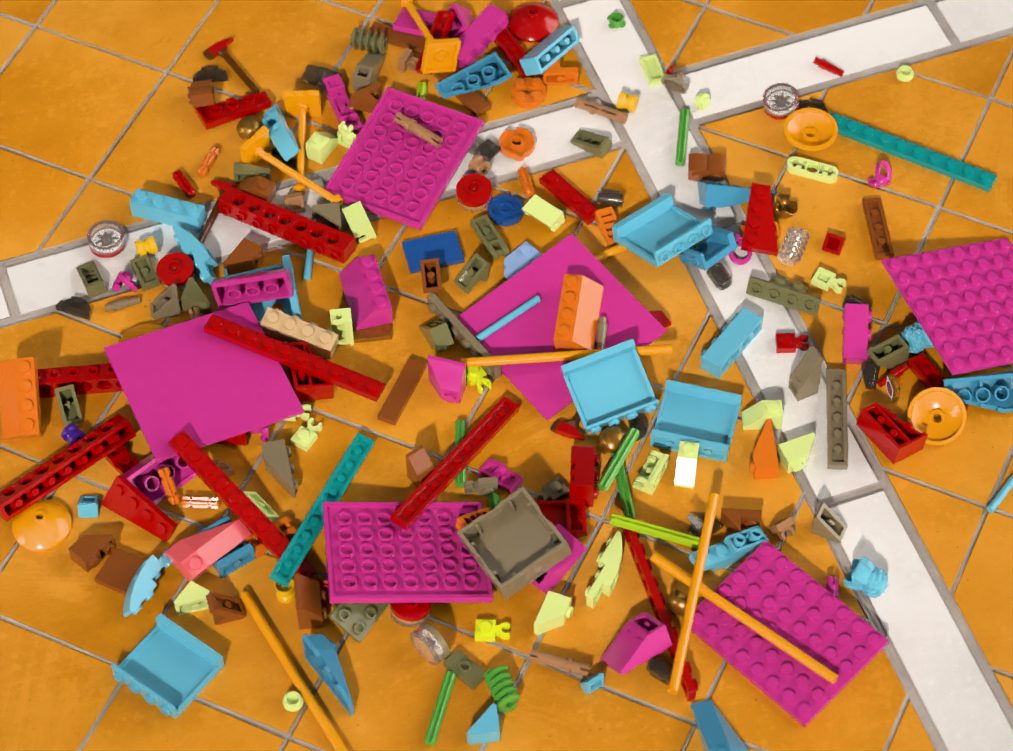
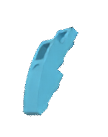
[262,104,300,161]
[172,225,218,285]
[689,525,769,572]
[123,547,172,618]

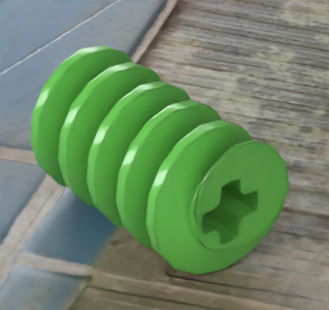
[484,666,520,713]

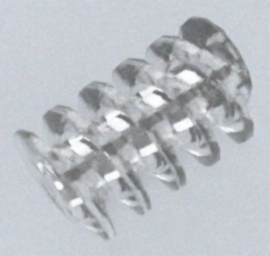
[777,227,810,267]

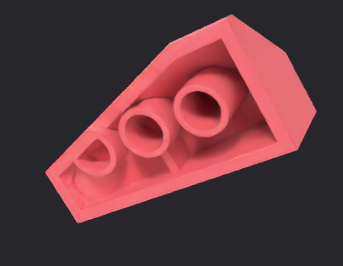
[165,519,252,582]

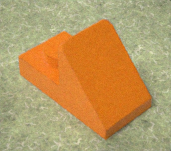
[543,58,578,85]

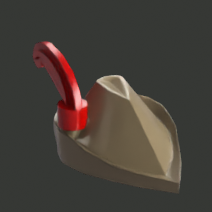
[661,64,690,94]

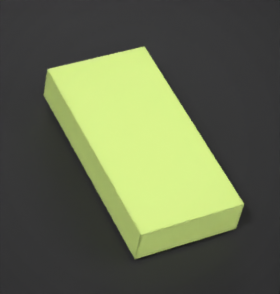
[639,54,664,87]

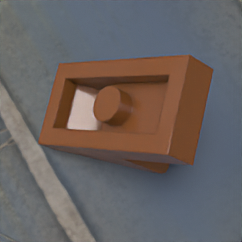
[348,81,382,113]
[720,508,762,534]
[206,592,246,625]

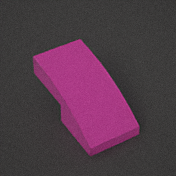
[478,458,523,494]

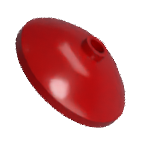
[507,2,559,43]

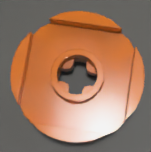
[511,77,546,109]
[499,127,535,161]

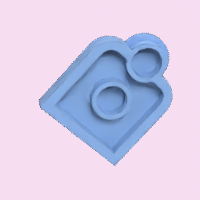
[504,241,543,280]

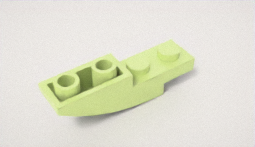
[584,531,622,608]

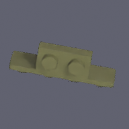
[746,275,822,316]

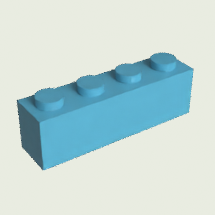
[519,25,580,76]
[129,188,206,233]
[700,308,763,379]

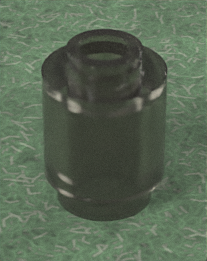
[597,188,624,209]
[706,262,732,290]
[646,656,673,685]

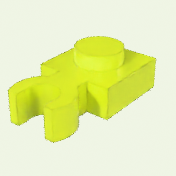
[466,366,491,394]
[475,619,510,642]

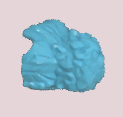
[901,320,934,354]
[843,556,888,598]

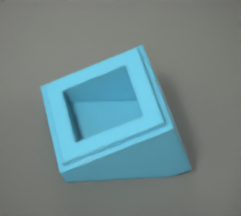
[77,495,100,518]
[579,672,604,695]

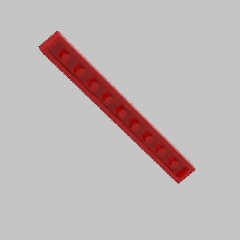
[204,314,385,402]
[390,396,520,531]
[168,430,317,577]
[623,529,699,701]

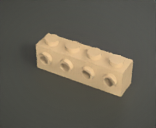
[260,307,338,359]

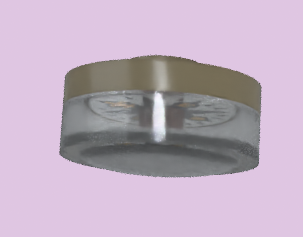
[410,623,450,665]

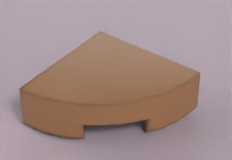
[213,460,235,476]

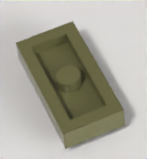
[130,254,161,292]

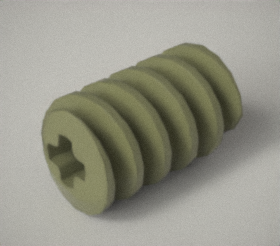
[350,27,389,55]

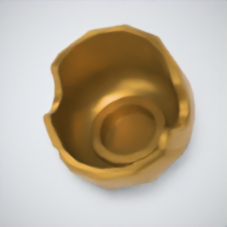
[236,115,264,140]
[772,192,798,219]
[597,427,627,454]
[668,589,699,617]

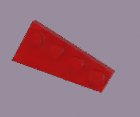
[194,92,272,130]
[741,183,778,256]
[101,474,178,542]

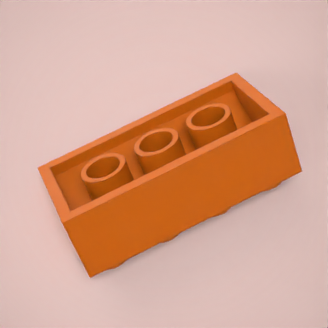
[553,274,604,351]
[0,357,42,440]

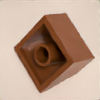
[294,573,327,630]

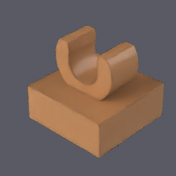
[398,48,418,73]
[283,191,305,213]
[769,516,796,541]

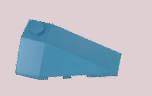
[434,52,513,99]
[698,181,778,210]
[943,370,1013,413]
[302,634,354,716]
[690,700,749,751]

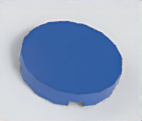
[488,194,524,226]

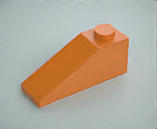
[749,419,779,480]

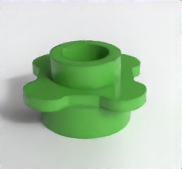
[607,12,625,29]

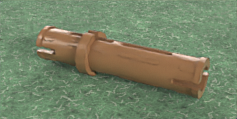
[575,97,628,124]
[393,112,443,148]
[529,648,592,677]

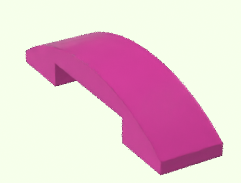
[322,74,362,130]

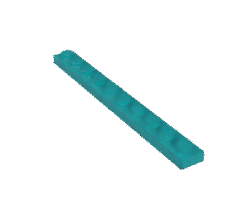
[830,112,997,192]
[269,433,375,588]

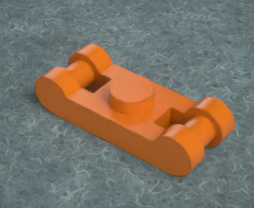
[245,516,298,558]

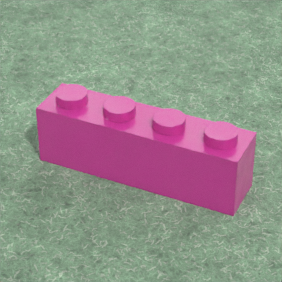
[457,4,509,70]

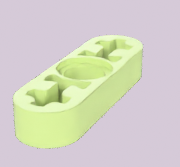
[787,156,838,184]

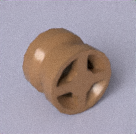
[468,154,491,176]

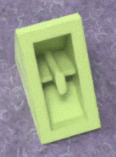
[174,581,211,615]

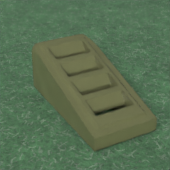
[570,129,612,158]
[234,162,272,184]
[76,261,107,298]

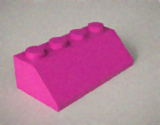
[339,254,393,330]
[211,268,293,308]
[122,454,197,505]

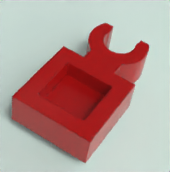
[775,333,809,353]

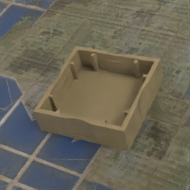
[457,487,572,600]

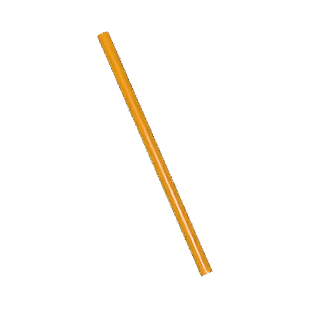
[460,344,672,367]
[668,493,719,694]
[650,552,838,684]
[240,591,348,751]

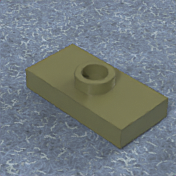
[443,649,485,690]

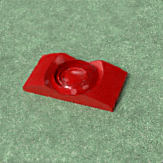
[535,499,587,539]

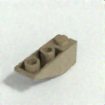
[352,52,386,92]
[788,345,824,401]
[261,439,298,498]

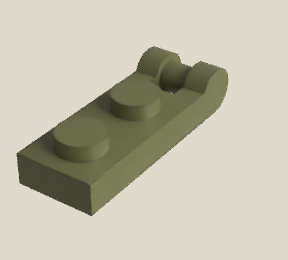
[470,214,510,261]

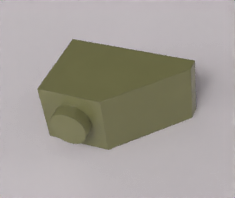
[419,319,454,352]
[866,334,909,369]

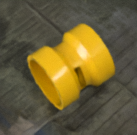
[616,91,639,113]
[134,235,158,257]
[274,579,295,603]

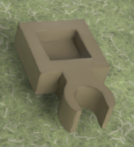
[464,477,498,496]
[534,477,570,501]

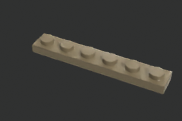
[427,292,501,380]
[826,369,848,470]

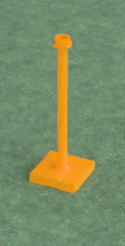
[400,0,461,74]
[283,90,322,196]
[240,125,343,206]

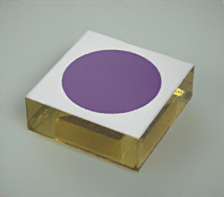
[885,374,900,402]

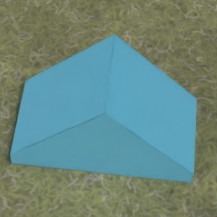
[467,703,500,744]

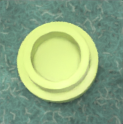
[896,65,914,82]
[694,93,710,111]
[283,691,304,712]

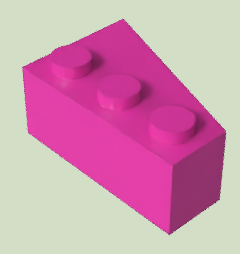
[842,303,872,365]

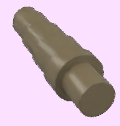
[105,297,141,312]
[597,317,608,349]

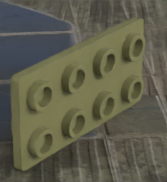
[329,603,389,643]

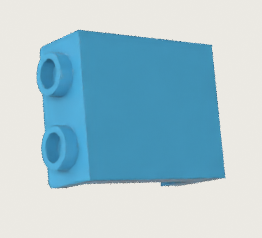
[679,225,738,271]
[195,516,256,579]

